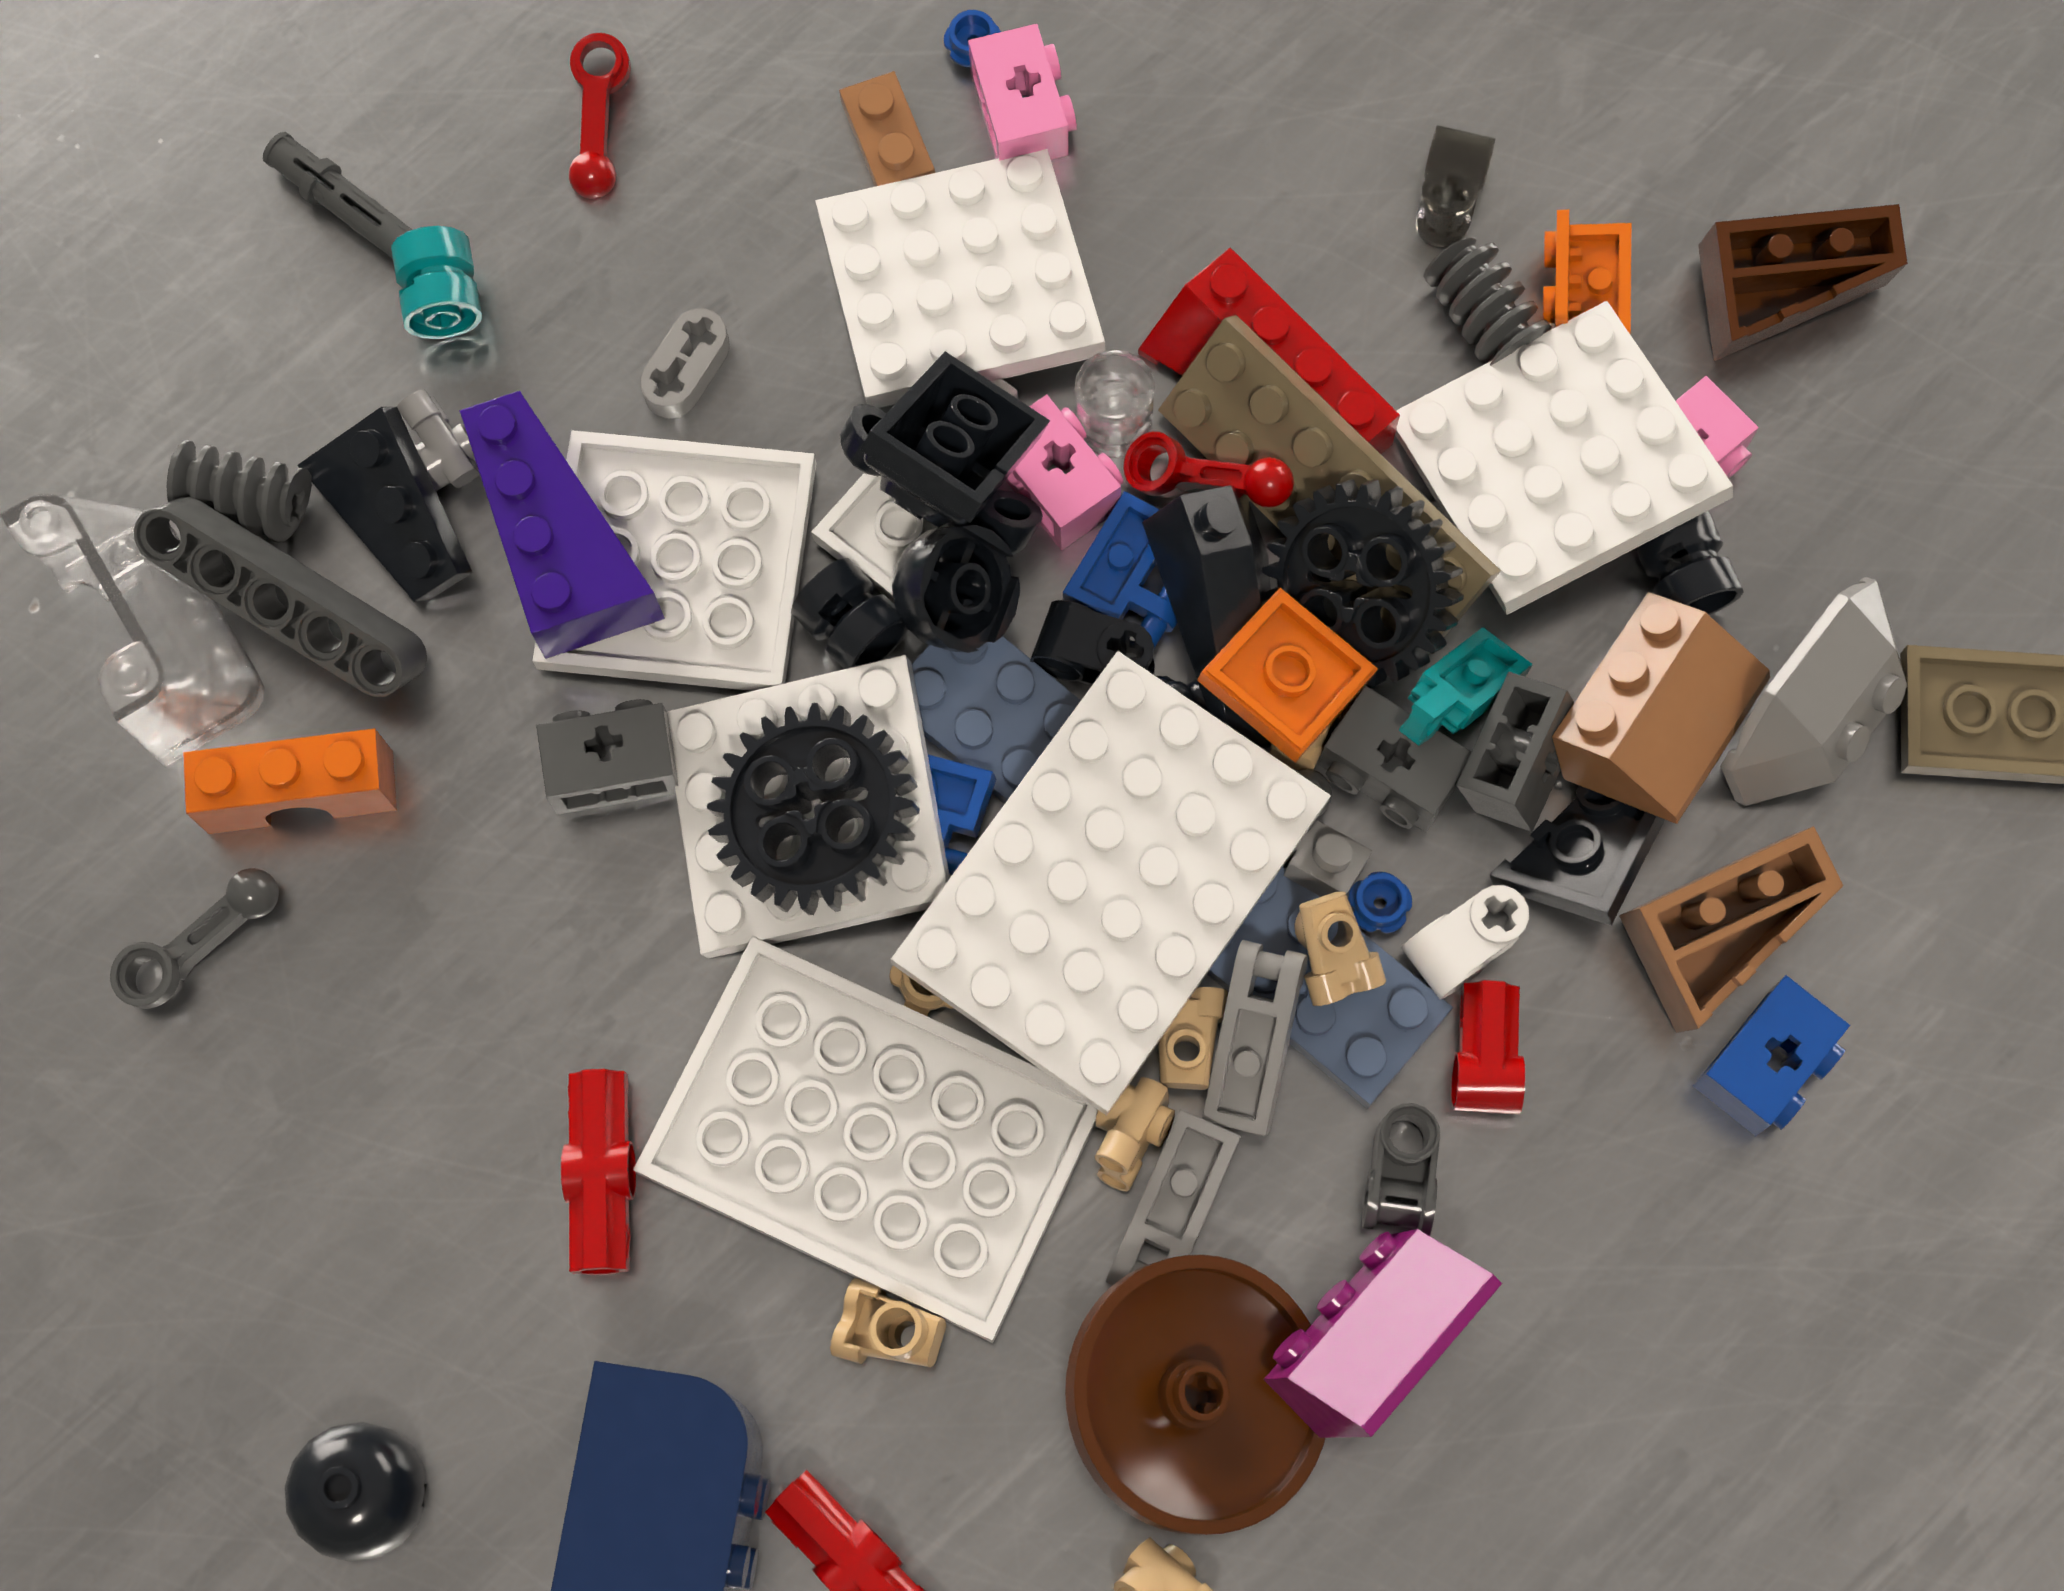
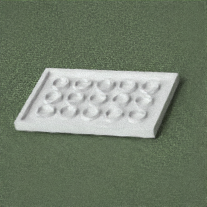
[891,651,1331,1116]
[633,936,1098,1343]

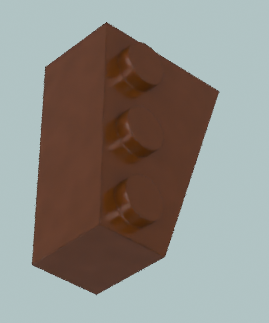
[1698,204,1908,362]

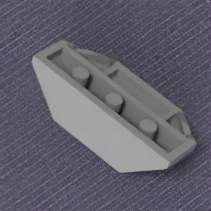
[1720,577,1907,806]

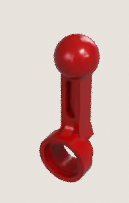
[569,33,631,199]
[1124,431,1294,508]

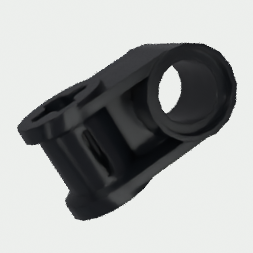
[1030,600,1155,686]

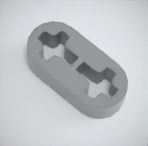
[640,308,730,419]

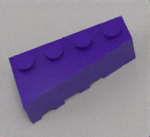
[459,391,665,659]

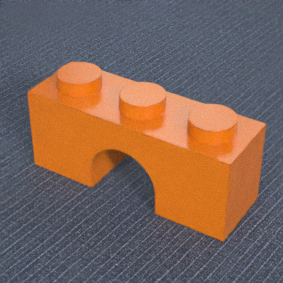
[183,728,397,834]

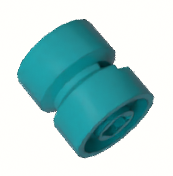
[391,226,482,339]

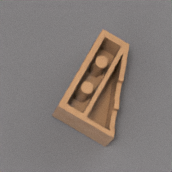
[1619,826,1843,1033]

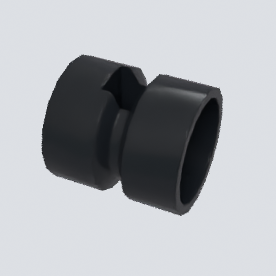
[1635,510,1744,615]
[791,558,908,669]

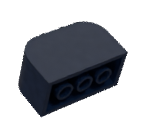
[551,1361,770,1591]

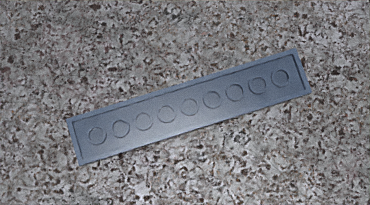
[912,636,1453,1109]

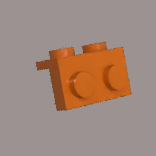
[1543,209,1632,335]

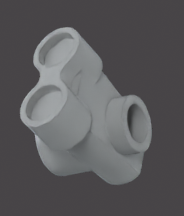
[397,389,480,492]

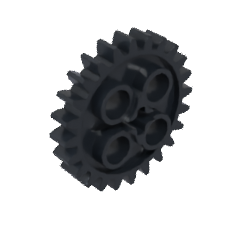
[1262,479,1464,687]
[707,703,920,915]

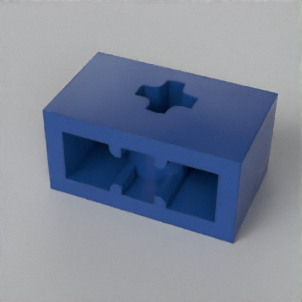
[1693,975,1850,1137]

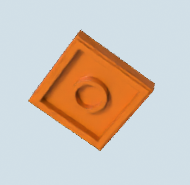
[1197,588,1378,763]

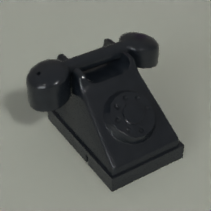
[840,351,1050,555]

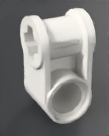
[1401,885,1529,1000]

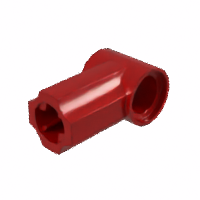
[1451,980,1525,1115]

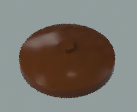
[1065,1255,1325,1535]

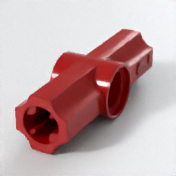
[561,1069,637,1275]
[765,1470,925,1591]

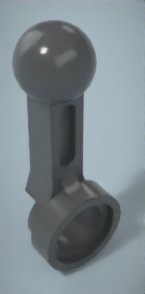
[110,868,279,1009]

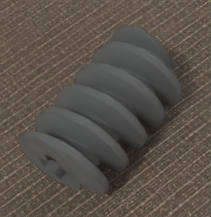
[1423,237,1551,366]
[166,440,312,542]

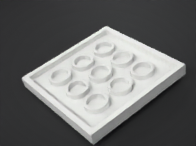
[815,149,1106,408]
[1395,301,1733,615]
[532,430,817,691]
[667,655,950,959]

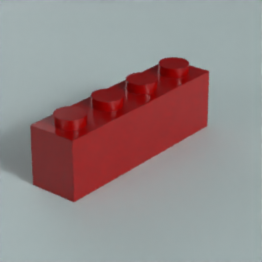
[1138,247,1400,454]

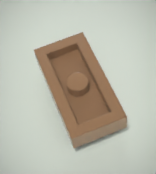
[839,71,935,187]

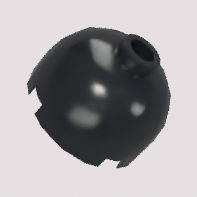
[892,524,1020,653]
[285,1422,427,1562]

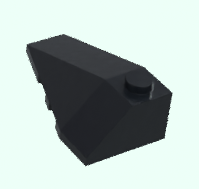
[1142,485,1272,748]

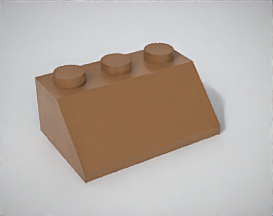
[1552,592,1771,824]

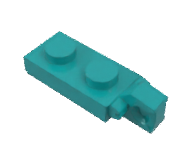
[1398,627,1533,746]

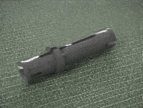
[263,132,412,260]

